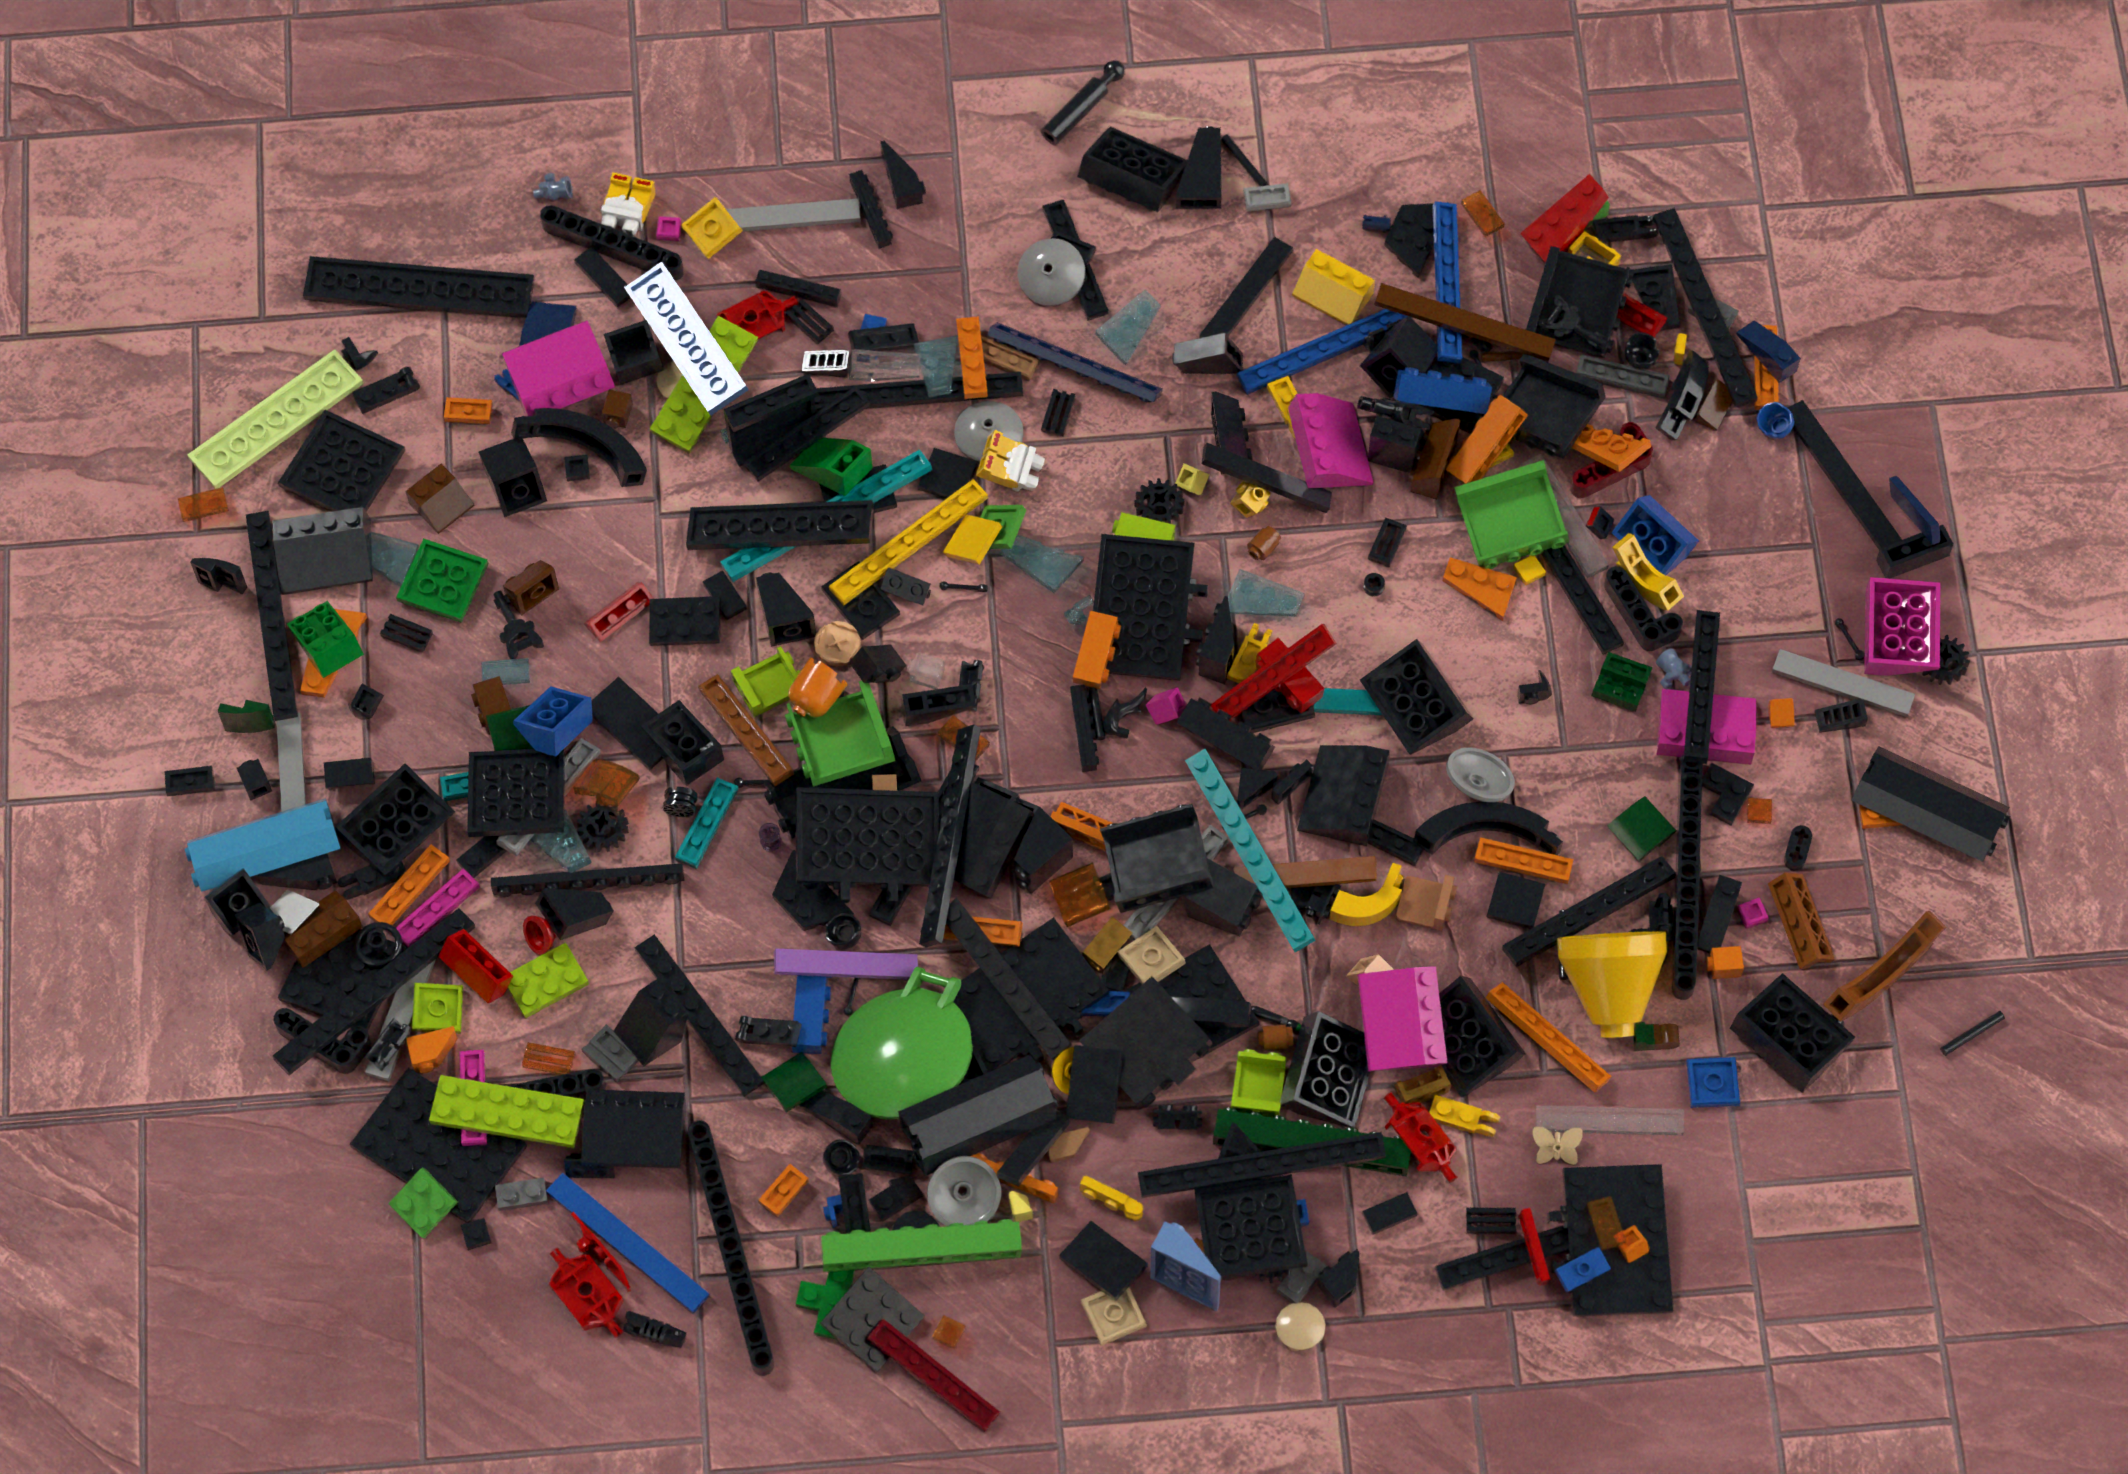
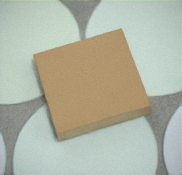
[1118,926,1186,984]
[1081,1287,1147,1346]

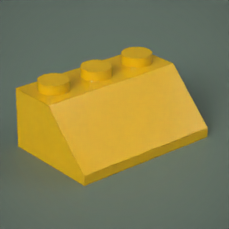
[1292,249,1375,325]

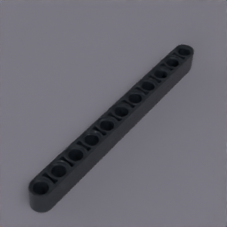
[1672,754,1703,1000]
[688,1120,774,1376]

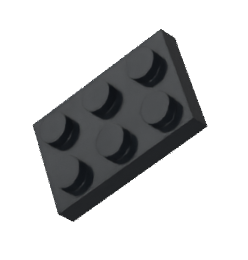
[649,596,721,646]

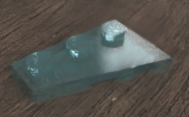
[1095,289,1161,366]
[913,335,958,397]
[1000,535,1084,593]
[1228,569,1305,617]
[530,810,592,873]

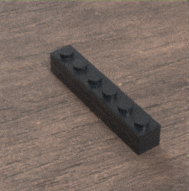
[849,170,893,249]
[755,269,841,307]
[1070,685,1099,772]

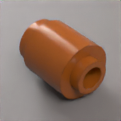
[1247,526,1281,560]
[1258,1025,1293,1051]

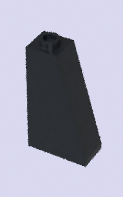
[1176,126,1222,209]

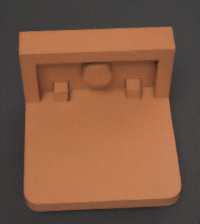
[1396,875,1458,931]

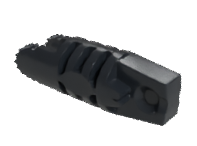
[623,1311,687,1348]

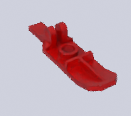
[571,1212,631,1292]

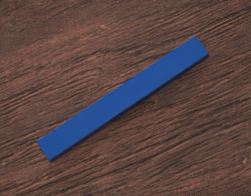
[1433,201,1462,364]
[1237,309,1408,395]
[546,1173,710,1314]

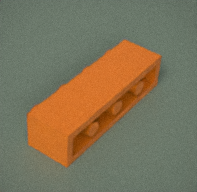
[1446,394,1528,484]

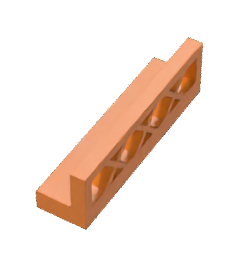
[1050,802,1112,851]

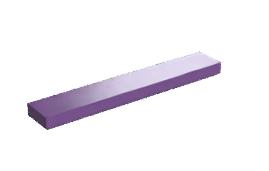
[774,949,918,980]

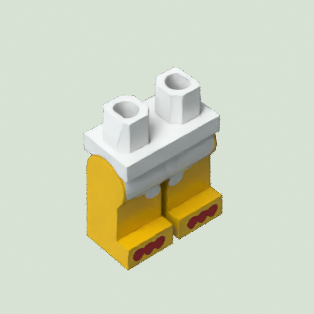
[601,172,656,236]
[976,430,1045,492]

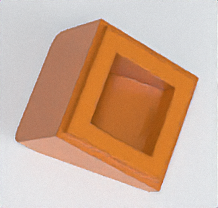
[1768,698,1795,728]
[1613,1225,1649,1263]

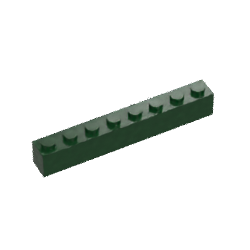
[1213,1107,1411,1177]

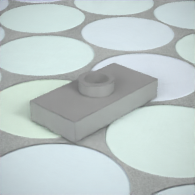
[1243,183,1291,212]

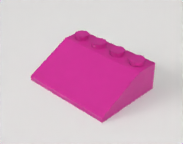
[502,320,615,416]
[1288,393,1374,488]
[1864,577,1941,676]
[1656,689,1756,765]
[1358,966,1447,1071]

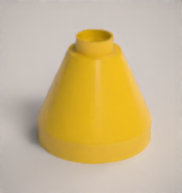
[1557,931,1667,1038]

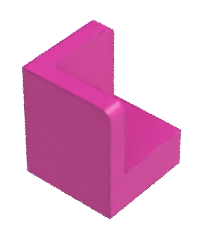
[1146,687,1187,725]

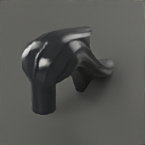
[1103,687,1147,739]

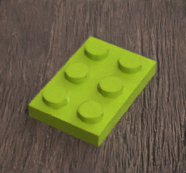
[508,942,589,1019]

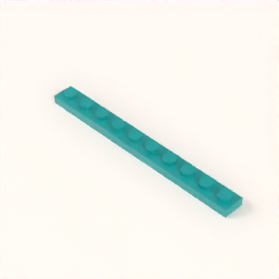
[720,449,932,582]
[1185,749,1316,952]

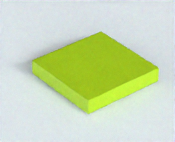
[412,983,463,1034]

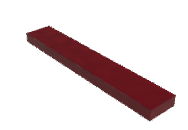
[867,1319,1000,1433]

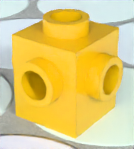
[1230,481,1271,518]

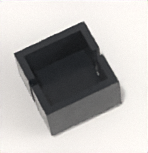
[603,320,664,385]

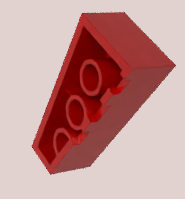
[1520,174,1609,263]

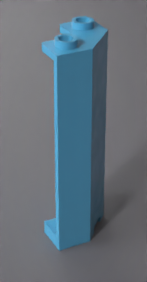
[184,798,341,892]

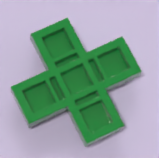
[795,1270,855,1340]

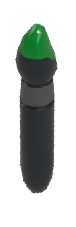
[1251,1006,1301,1031]

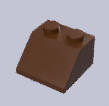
[405,463,474,534]
[503,560,559,616]

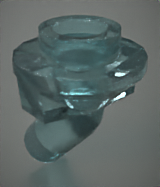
[1064,595,1094,625]

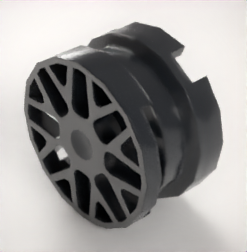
[663,786,698,817]

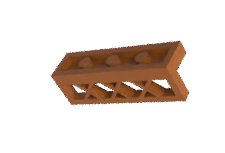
[1768,872,1835,970]

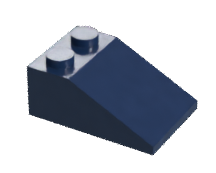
[519,302,577,346]

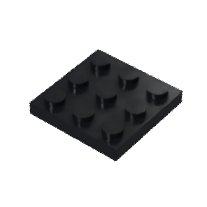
[1411,357,1504,434]
[819,1267,925,1373]

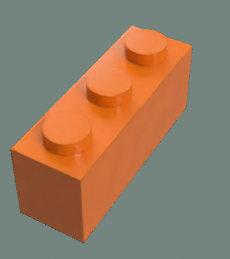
[1073,611,1121,689]

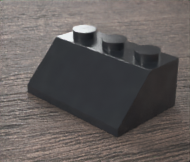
[1211,392,1252,474]

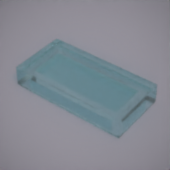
[481,658,530,685]

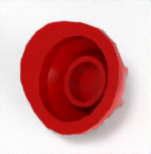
[523,915,556,955]

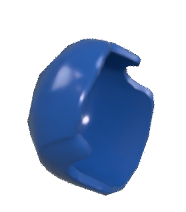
[1756,402,1794,439]

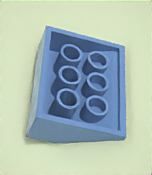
[1150,1222,1221,1311]

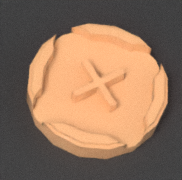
[814,621,861,667]

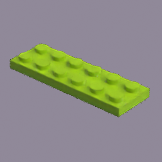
[649,316,758,453]
[429,1075,585,1148]

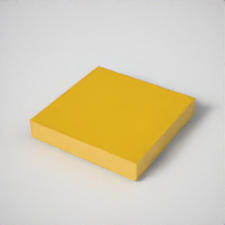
[681,196,743,259]
[943,514,1002,565]

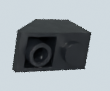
[1317,1249,1360,1308]

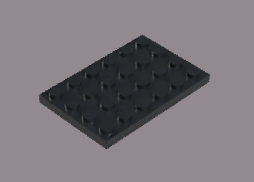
[350,1067,527,1223]

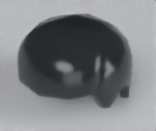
[1624,332,1660,369]
[825,913,862,950]
[823,1139,860,1176]

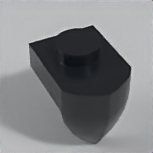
[341,337,378,371]
[1517,670,1552,705]
[348,683,384,720]

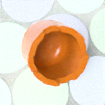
[788,657,848,718]

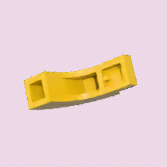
[1612,533,1684,611]
[1330,863,1404,926]

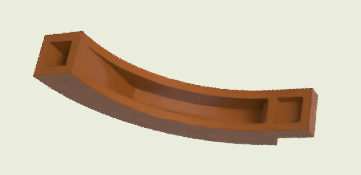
[1823,910,1947,1021]

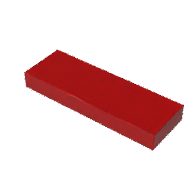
[1519,1208,1550,1286]

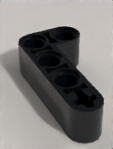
[1604,566,1683,651]
[273,1008,371,1074]

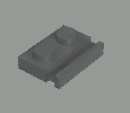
[582,1024,639,1082]

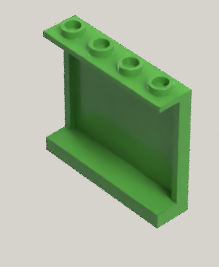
[1454,460,1569,569]
[785,681,895,786]

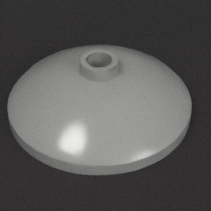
[1018,238,1085,306]
[954,401,1023,463]
[1446,748,1515,802]
[927,1156,1001,1226]

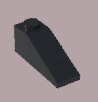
[880,140,926,209]
[901,684,976,727]
[258,853,337,890]
[1697,875,1742,953]
[799,1090,873,1146]

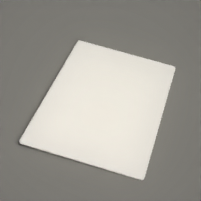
[270,890,319,934]

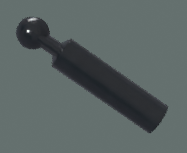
[1041,60,1125,145]

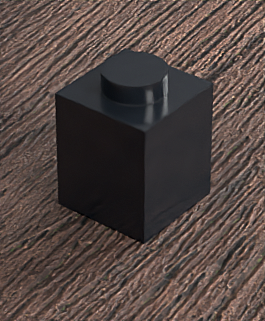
[237,759,272,801]

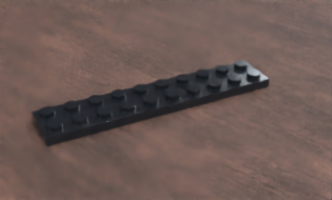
[303,256,535,318]

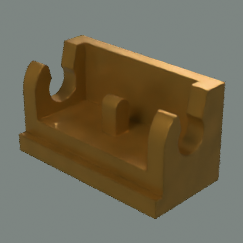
[1082,916,1132,971]
[1394,1065,1451,1104]

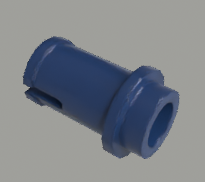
[1362,215,1391,233]

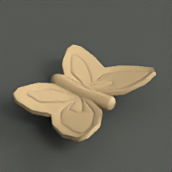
[1533,1127,1583,1165]

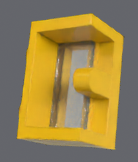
[1568,231,1621,266]

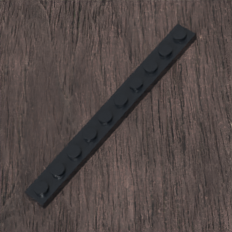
[1653,208,1758,408]
[814,372,1023,413]
[245,511,298,721]
[919,724,981,948]
[272,908,475,1076]
[1138,1132,1386,1198]

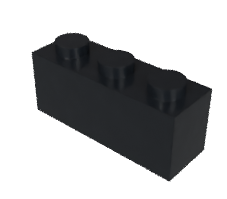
[1876,525,1954,579]

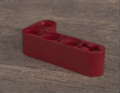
[1570,422,1653,498]

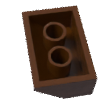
[1408,419,1460,500]
[283,890,363,968]

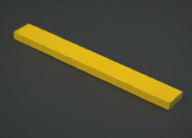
[829,479,988,605]

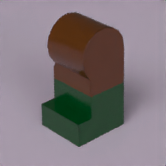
[1633,1022,1680,1051]

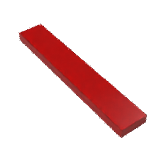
[1211,624,1337,720]

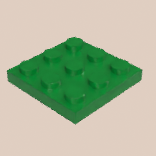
[396,538,489,623]

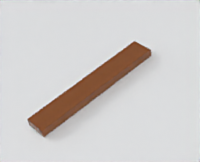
[698,674,794,787]
[1234,856,1377,890]

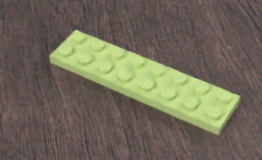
[188,349,363,490]

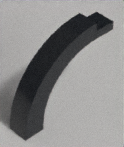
[511,408,647,487]
[1413,801,1563,855]

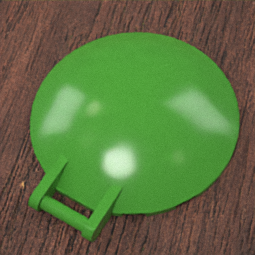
[831,967,973,1119]

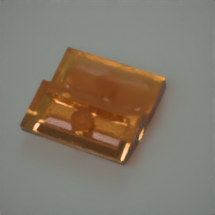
[573,759,640,807]
[1049,862,1111,927]

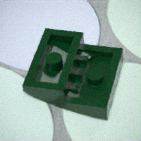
[1591,652,1653,712]
[218,700,276,733]
[486,705,534,751]
[1607,796,1677,861]
[761,1052,827,1113]

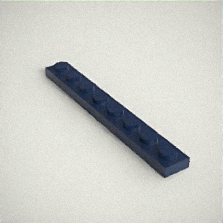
[988,322,1163,403]

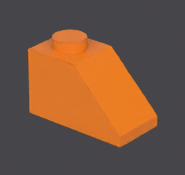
[406,1026,457,1073]

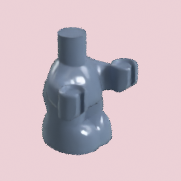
[533,173,573,200]
[1656,648,1691,689]

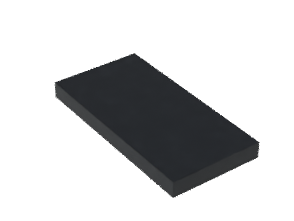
[591,676,663,771]

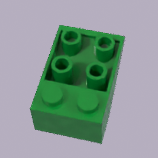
[789,438,873,496]
[287,601,364,678]

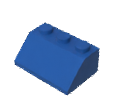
[1611,495,1699,575]
[513,686,593,756]

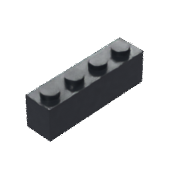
[1177,697,1275,770]

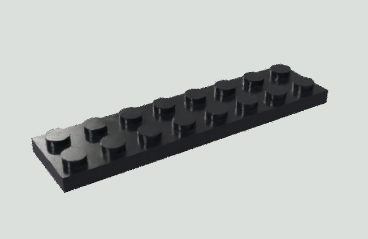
[686,500,874,550]

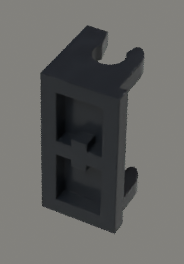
[323,757,375,789]

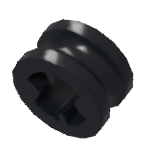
[1364,573,1385,597]

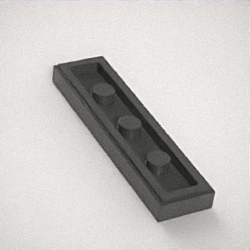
[1576,355,1670,399]

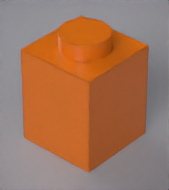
[1706,946,1744,979]

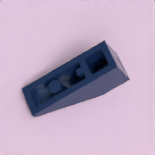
[1736,320,1801,383]

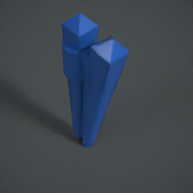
[494,369,520,401]

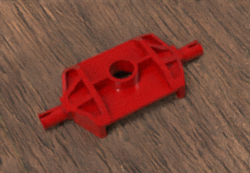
[717,291,798,339]
[1383,1092,1458,1183]
[549,1248,624,1338]

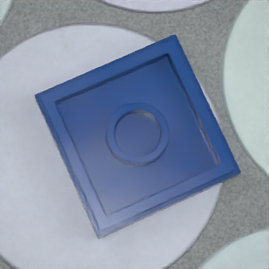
[1686,1057,1740,1108]

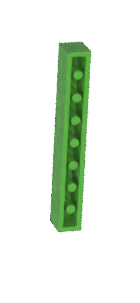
[821,1219,1022,1272]

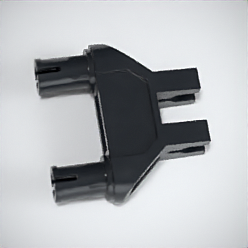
[1357,396,1433,429]

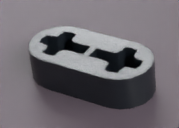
[1784,825,1812,871]

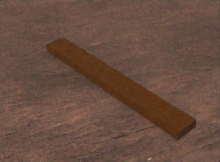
[1374,283,1556,362]

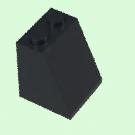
[1360,316,1438,398]
[1368,416,1425,473]
[478,439,547,517]
[756,572,816,647]
[1014,807,1073,894]
[1182,858,1261,936]
[614,979,688,1067]

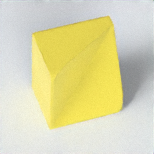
[1175,463,1210,495]
[1009,1191,1033,1222]

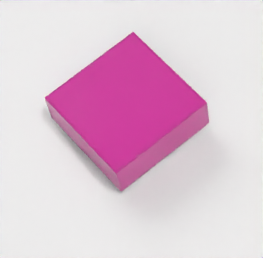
[656,217,682,241]
[1736,897,1769,929]

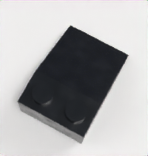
[641,700,724,786]

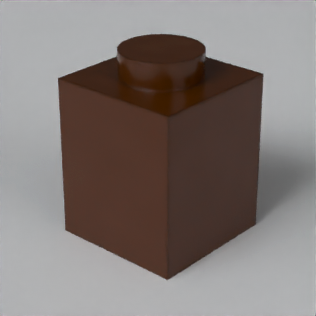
[602,389,633,428]

